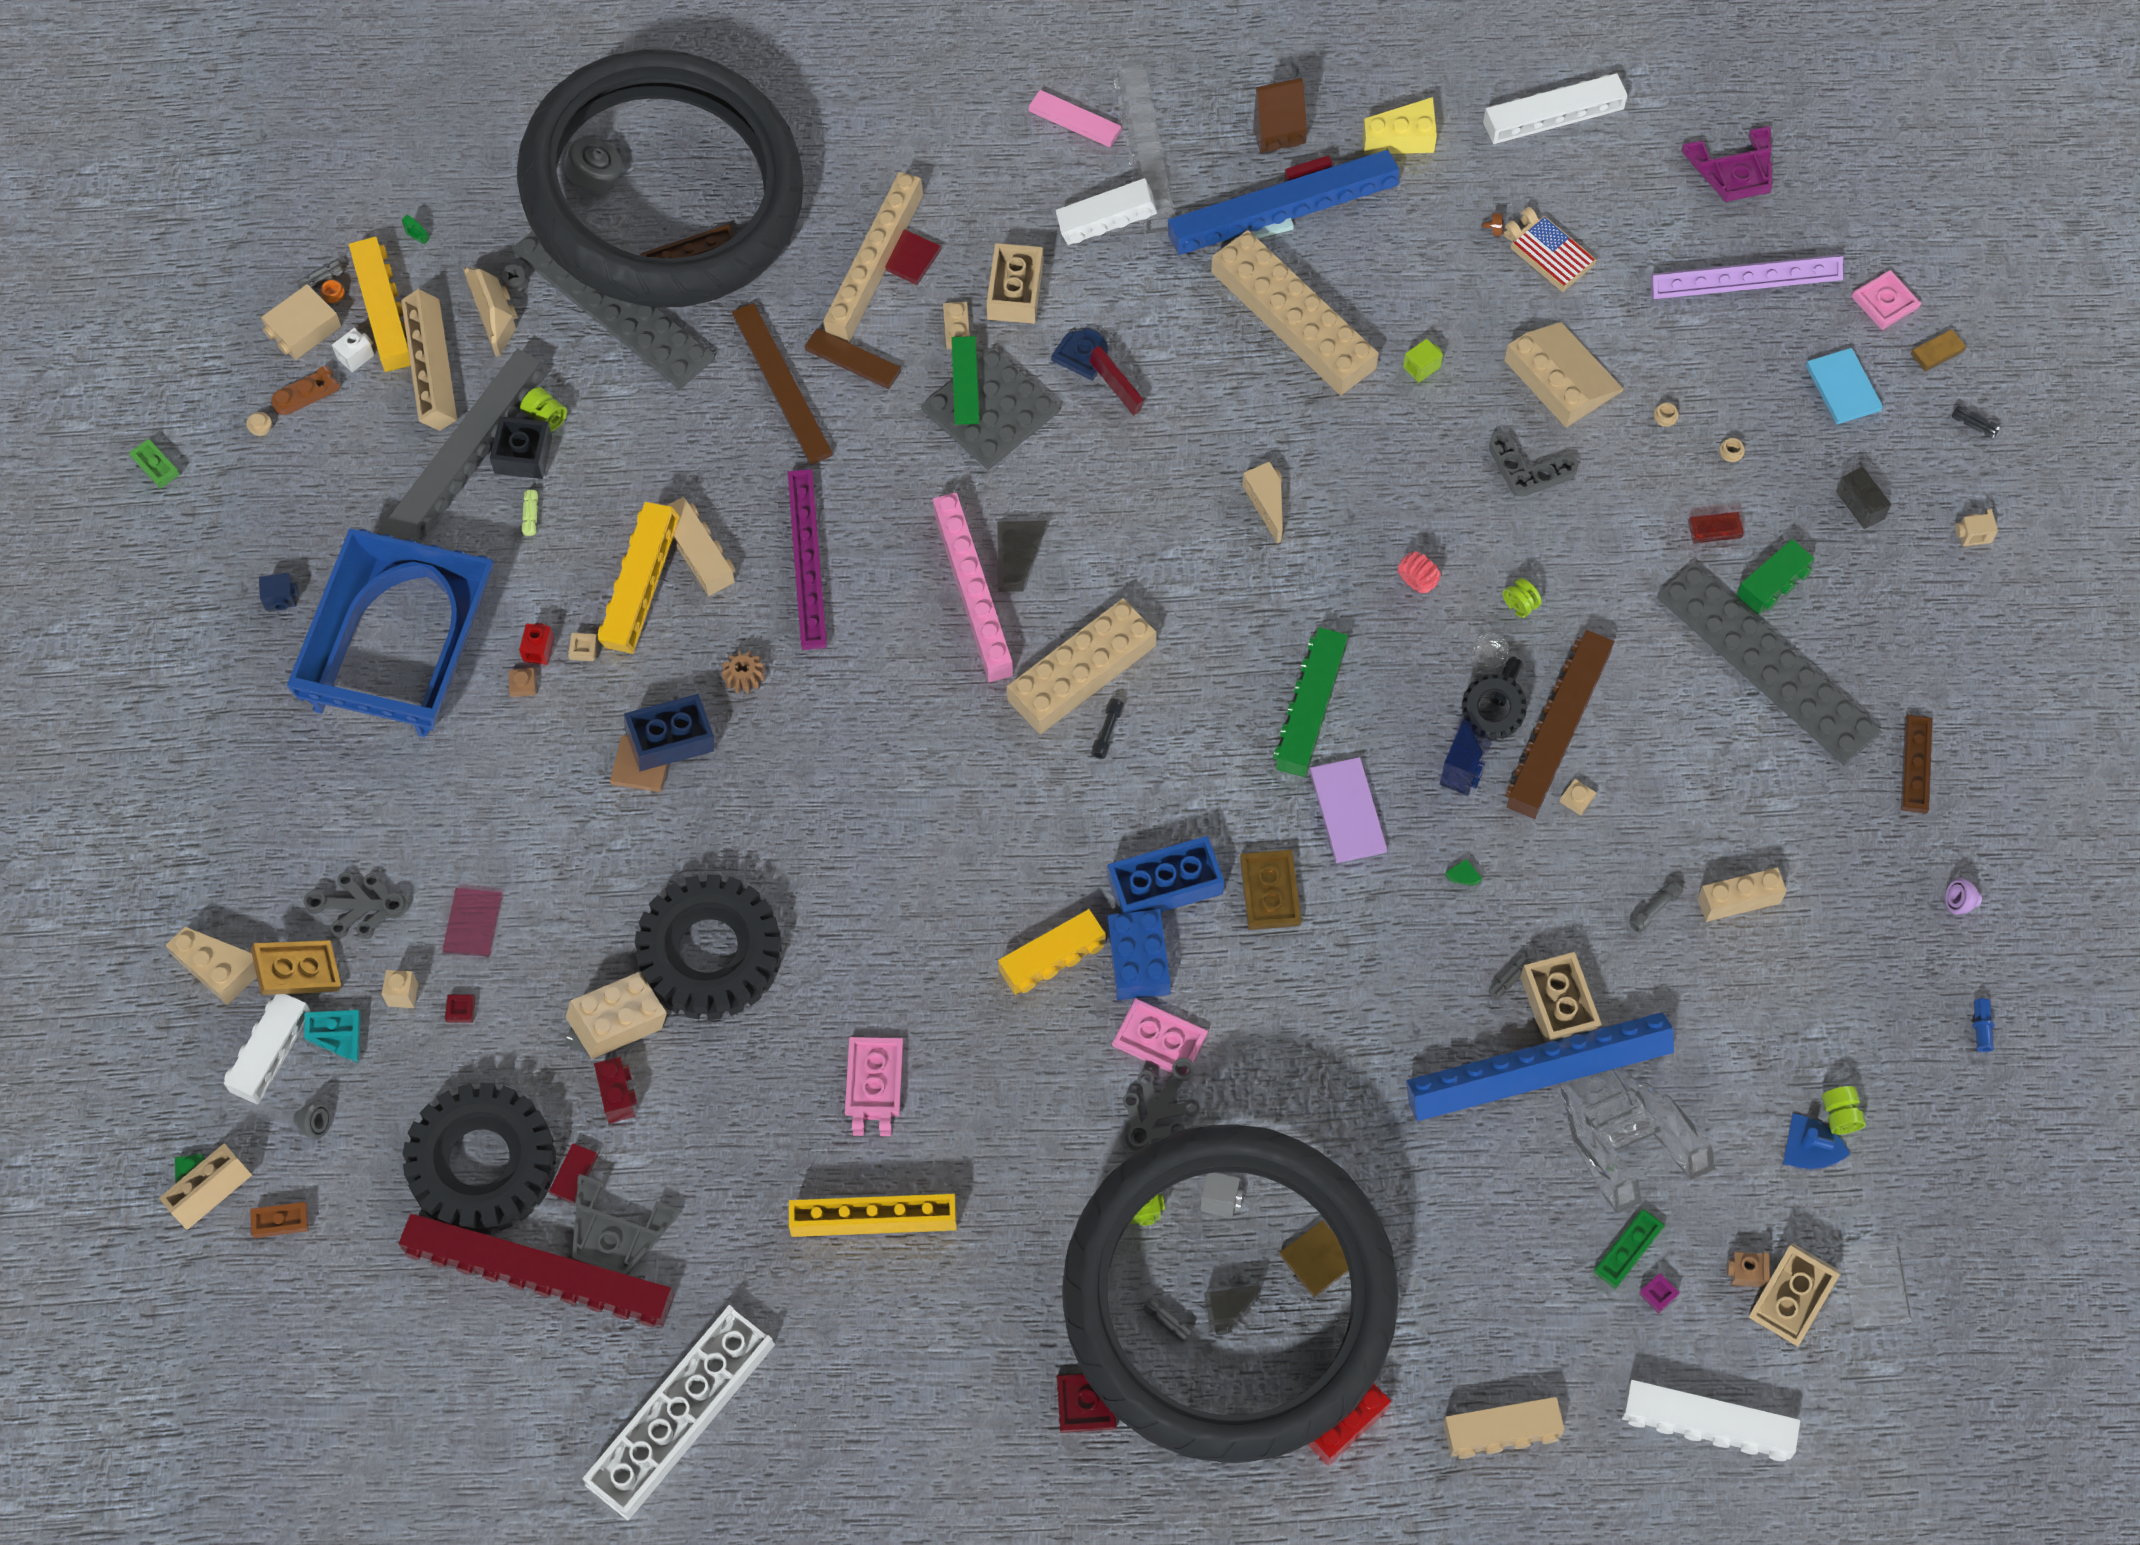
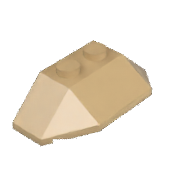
[463,267,518,357]

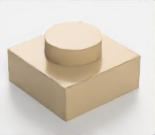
[568,633,598,661]
[1559,779,1597,816]

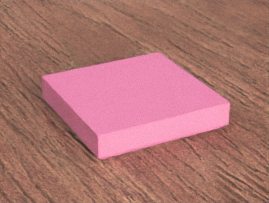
[1851,270,1921,330]

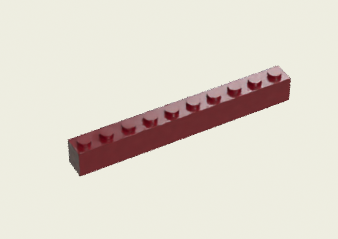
[398,1213,674,1327]

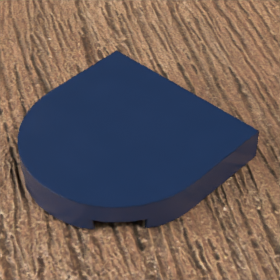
[1051,328,1108,381]

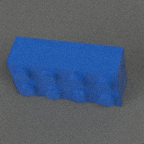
[1107,836,1224,914]

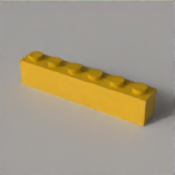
[348,236,411,372]
[598,501,680,654]
[789,1194,957,1237]

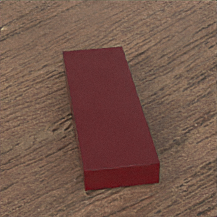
[1089,346,1144,416]

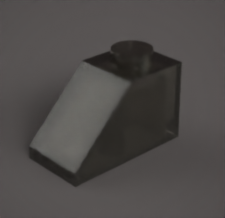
[1204,1285,1260,1335]

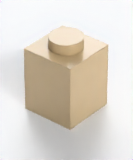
[382,970,418,1008]

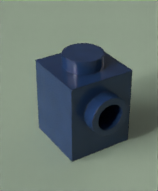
[259,573,299,611]

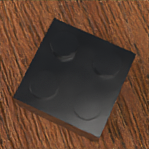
[490,417,553,479]

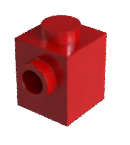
[519,623,555,665]

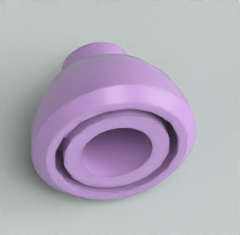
[1945,878,1982,915]

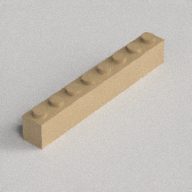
[823,172,923,343]

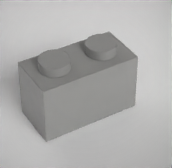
[1200,1172,1244,1219]

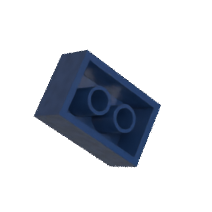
[624,694,714,772]

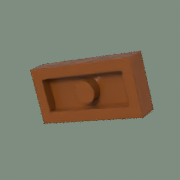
[250,1202,309,1238]

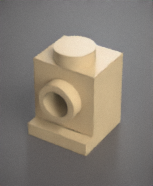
[1955,509,1998,547]

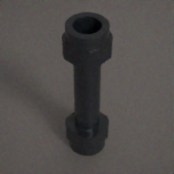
[1091,699,1124,759]

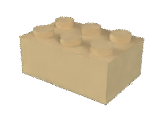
[986,243,1043,324]
[1520,952,1602,1043]
[566,972,667,1059]

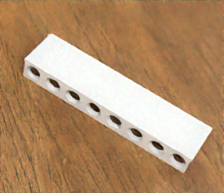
[582,1305,775,1521]

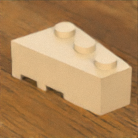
[165,927,257,1005]

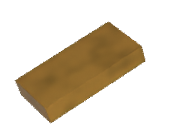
[1911,329,1966,372]

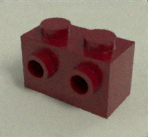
[594,1057,638,1124]

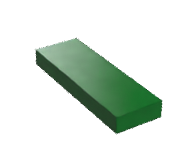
[1593,1209,1665,1290]

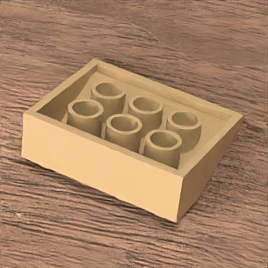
[1504,322,1623,428]

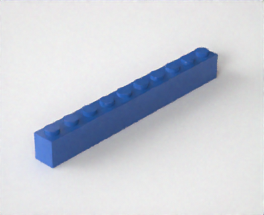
[1168,150,1399,255]
[1406,1012,1674,1121]

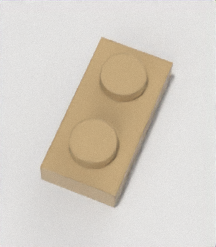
[943,302,970,349]

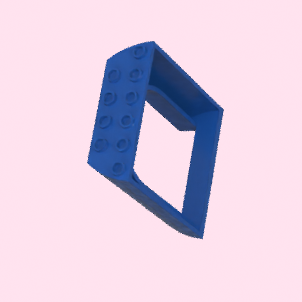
[287,528,494,737]

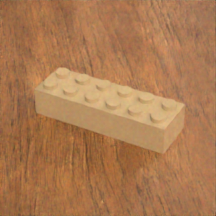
[1006,598,1156,735]

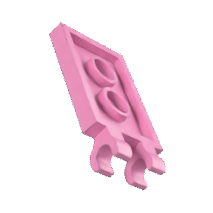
[845,1037,903,1136]

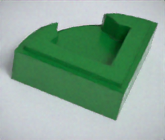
[402,214,430,244]
[1445,859,1482,886]

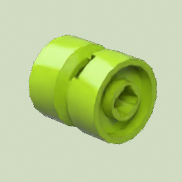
[520,387,567,432]
[1821,1086,1866,1135]

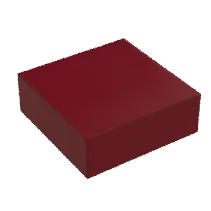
[445,994,475,1023]

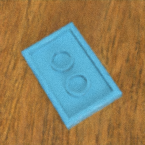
[1806,348,1883,425]

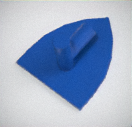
[1783,1113,1850,1169]

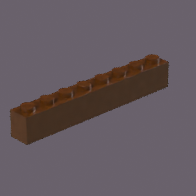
[1505,630,1614,819]

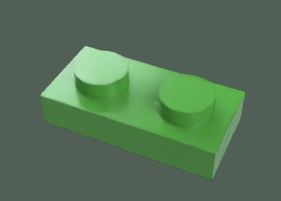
[129,439,180,489]

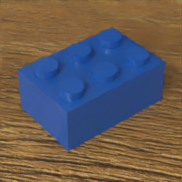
[1107,909,1170,1000]

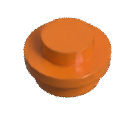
[320,280,345,303]

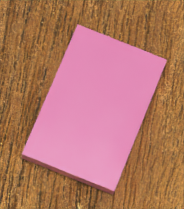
[1112,998,1208,1075]

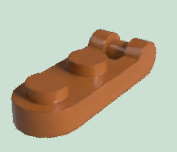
[271,366,340,415]

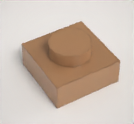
[509,668,536,697]

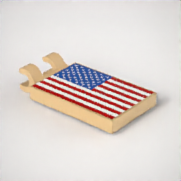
[1503,207,1597,292]

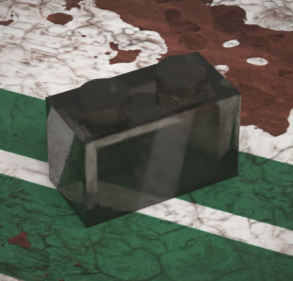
[1836,466,1891,530]

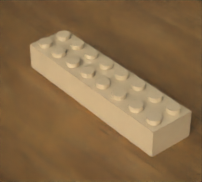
[1211,230,1379,396]

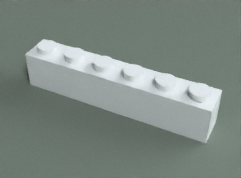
[1483,73,1627,144]
[1622,1380,1800,1461]

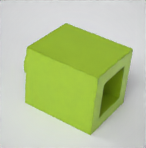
[1403,338,1443,383]

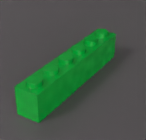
[1273,627,1348,778]

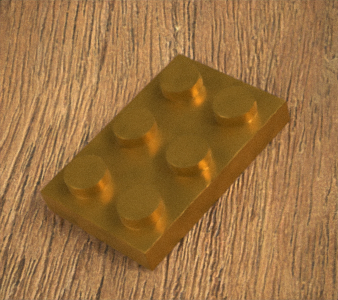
[1240,850,1301,930]
[251,940,341,995]

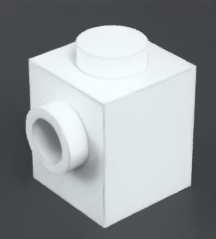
[332,328,374,372]

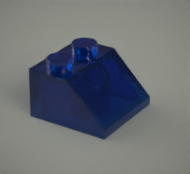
[1439,720,1485,796]

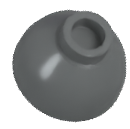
[294,1101,331,1139]

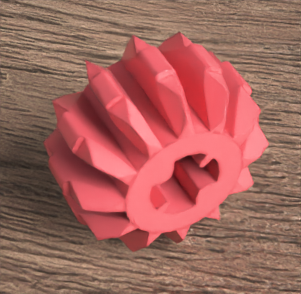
[1397,551,1441,594]

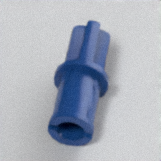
[1972,998,1995,1052]

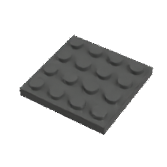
[921,348,1059,471]

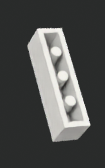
[1056,178,1158,245]
[224,994,311,1105]

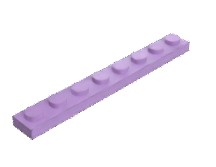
[1651,255,1843,299]

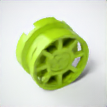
[1502,578,1542,618]

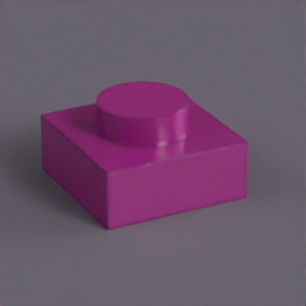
[1639,1273,1680,1314]

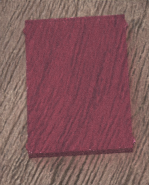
[442,888,502,957]

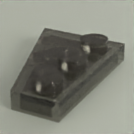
[997,521,1047,592]

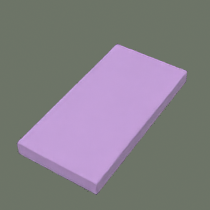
[1310,757,1387,863]

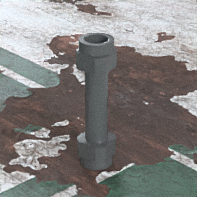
[1629,880,1683,933]

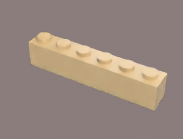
[401,289,457,431]

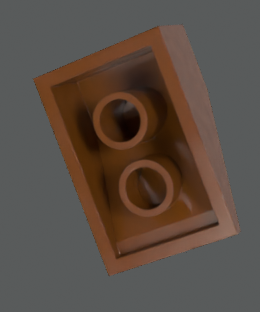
[1253,78,1307,153]

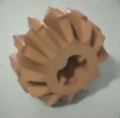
[722,650,765,694]

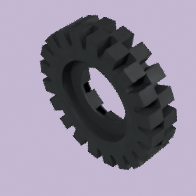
[635,874,782,1020]
[402,1083,556,1234]

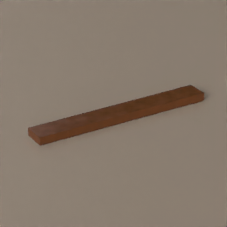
[732,303,832,465]

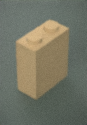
[261,284,342,360]

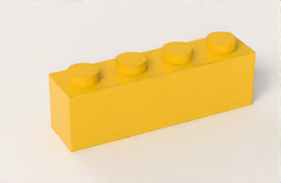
[998,909,1106,995]

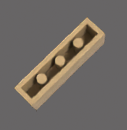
[666,496,736,597]
[1443,1397,1565,1459]

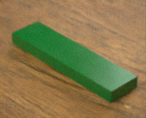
[951,336,979,425]

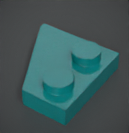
[304,1010,361,1063]

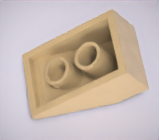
[1749,1243,1842,1347]

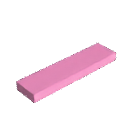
[1029,90,1122,148]

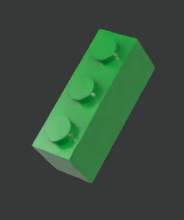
[1736,539,1814,615]

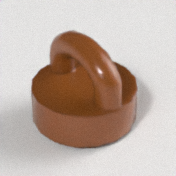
[1481,212,1503,237]

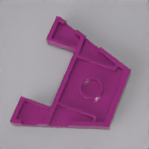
[1681,126,1772,202]

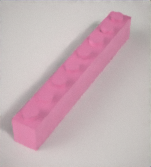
[933,492,1013,682]

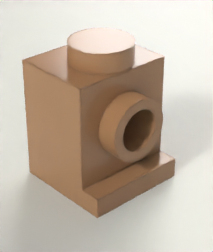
[1726,1252,1770,1288]

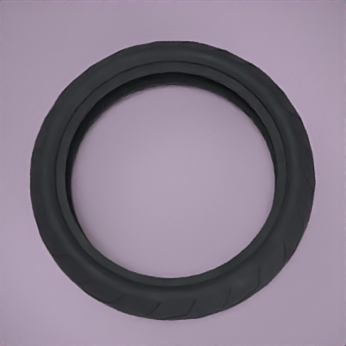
[517,49,803,307]
[1062,1124,1398,1463]

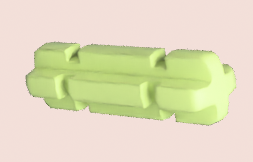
[522,490,538,536]

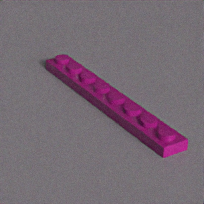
[787,469,827,650]

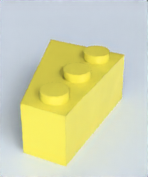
[1362,97,1437,155]

